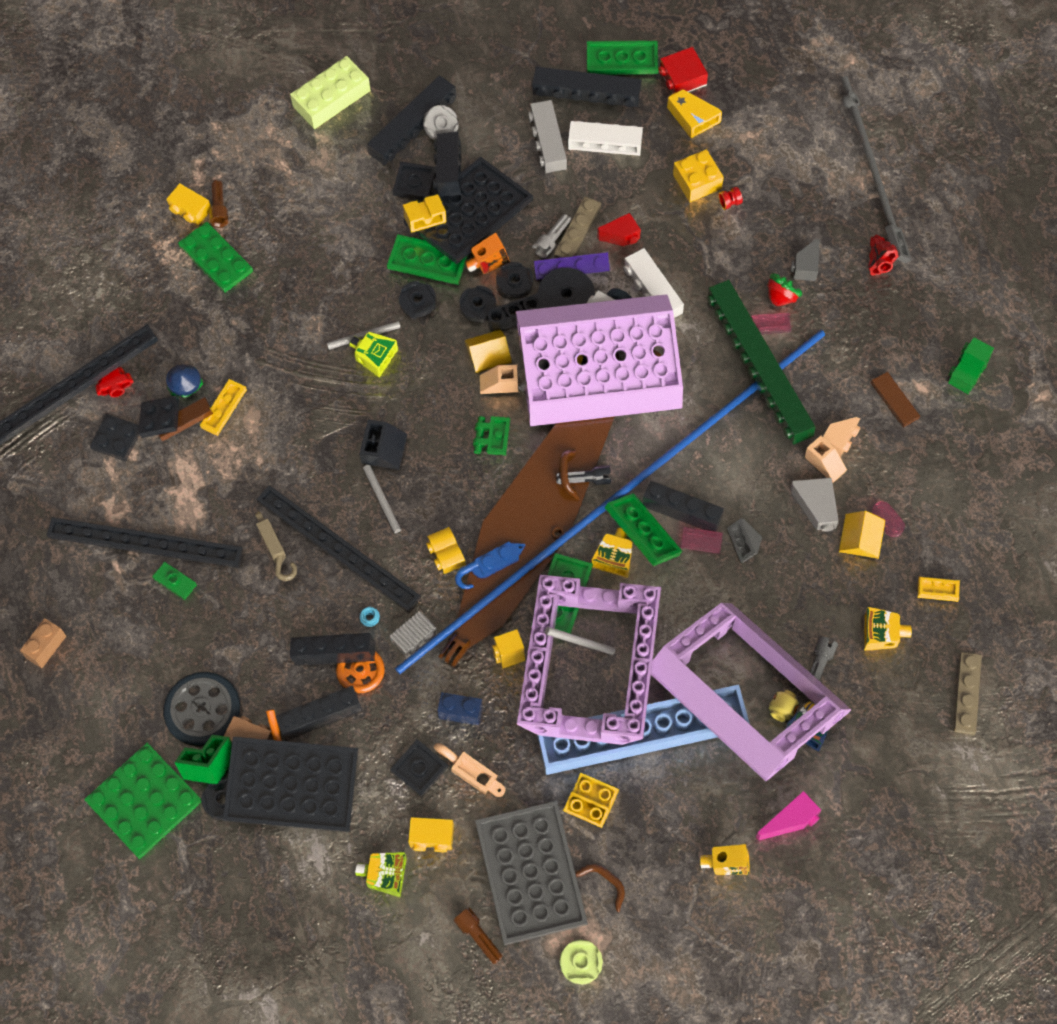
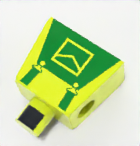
[349,332,398,377]

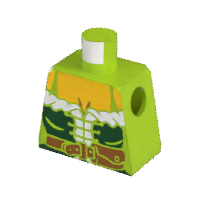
[356,852,407,897]

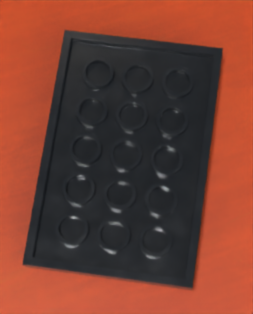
[404,157,533,264]
[223,737,358,833]

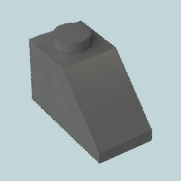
[791,239,820,281]

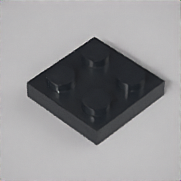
[393,162,435,200]
[138,395,180,438]
[90,414,139,461]
[390,739,449,798]

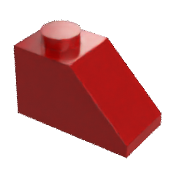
[597,213,641,247]

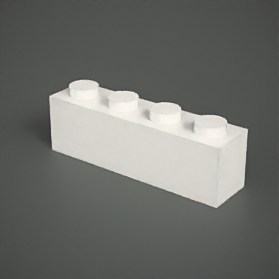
[568,121,643,156]
[624,248,684,318]

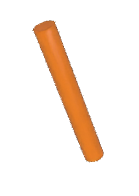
[266,709,282,741]

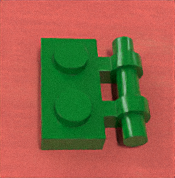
[473,416,510,456]

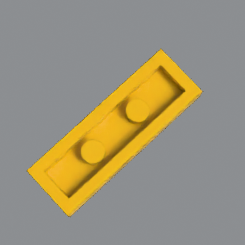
[200,379,247,436]

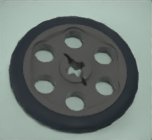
[163,672,240,746]

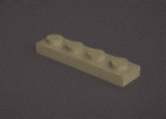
[554,197,601,258]
[954,652,982,735]

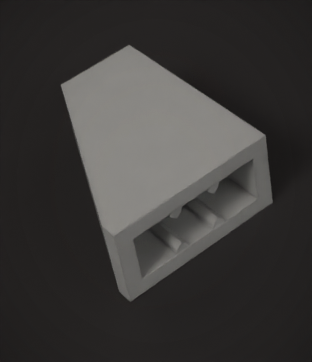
[790,478,839,532]

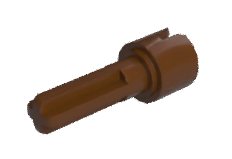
[209,180,228,228]
[453,907,503,964]

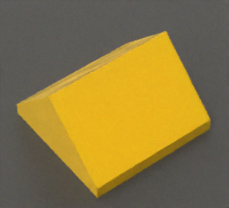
[465,330,512,373]
[839,511,885,559]

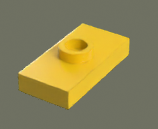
[917,577,960,602]

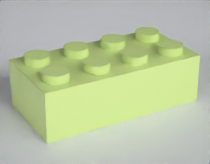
[290,56,371,129]

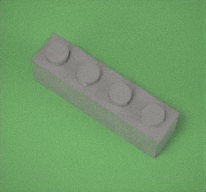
[528,100,567,173]

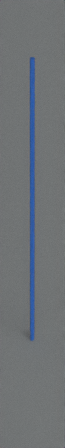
[395,330,825,674]

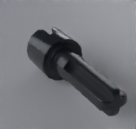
[556,465,611,485]

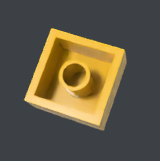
[673,149,724,202]

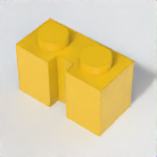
[167,184,211,226]
[403,194,446,233]
[492,629,525,669]
[409,817,454,852]

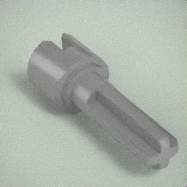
[532,214,571,258]

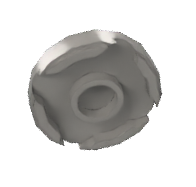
[423,105,458,141]

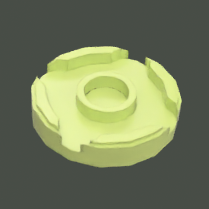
[560,940,603,985]

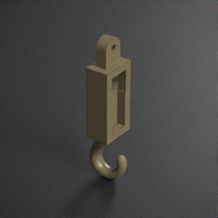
[255,511,297,581]

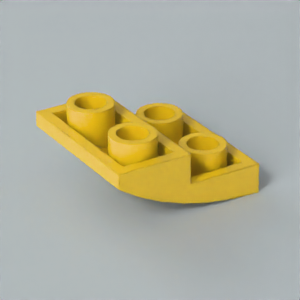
[563,773,619,828]

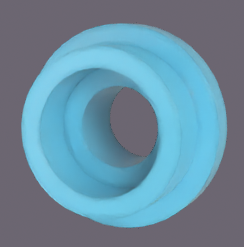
[360,607,380,627]

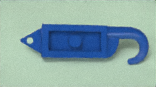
[455,541,525,589]

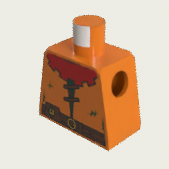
[465,233,510,274]

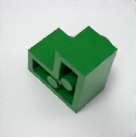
[948,337,994,395]
[174,735,232,784]

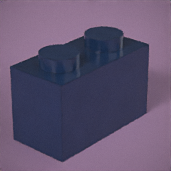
[437,692,483,726]

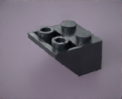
[359,419,408,470]

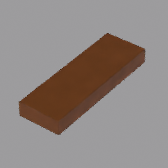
[871,372,920,428]
[159,397,213,441]

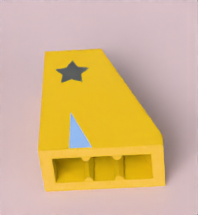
[667,90,722,138]

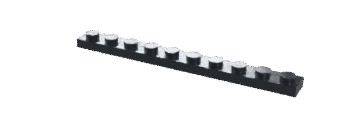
[0,324,159,445]
[256,485,421,613]
[47,517,243,568]

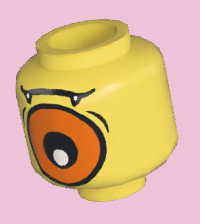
[769,690,799,722]

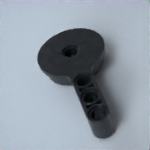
[488,268,595,331]

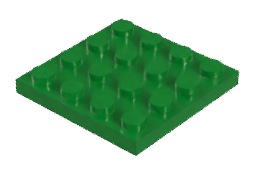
[84,743,201,860]

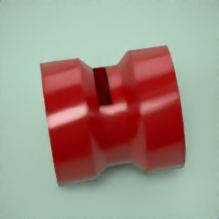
[718,186,743,210]

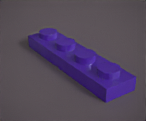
[534,252,610,280]

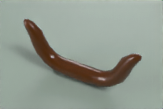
[560,450,579,501]
[575,864,625,912]

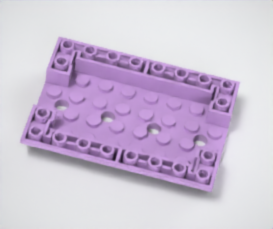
[515,294,683,426]

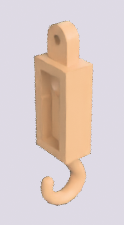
[433,743,505,797]

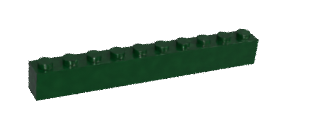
[707,280,816,445]

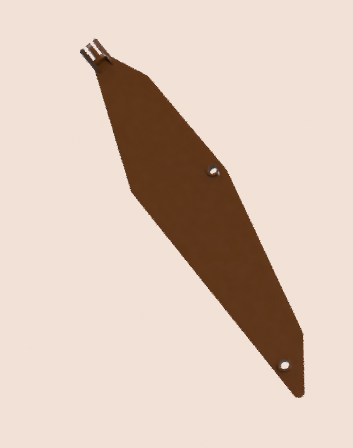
[438,351,619,668]

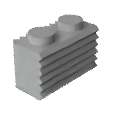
[390,611,437,658]

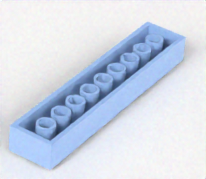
[537,685,750,775]

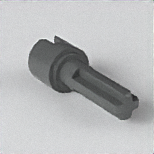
[810,636,838,680]

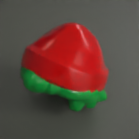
[767,273,802,306]

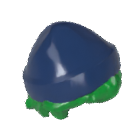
[166,364,203,398]

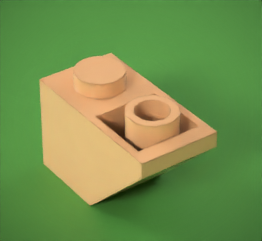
[479,365,518,394]
[823,417,860,458]
[805,436,847,483]

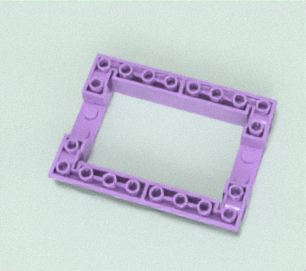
[517,575,661,745]
[651,602,851,781]

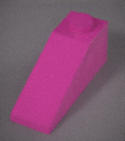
[756,791,821,840]

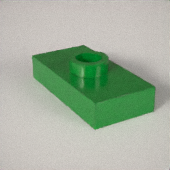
[152,562,197,600]

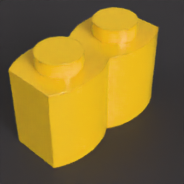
[426,527,466,574]

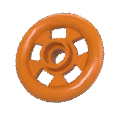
[336,651,385,693]

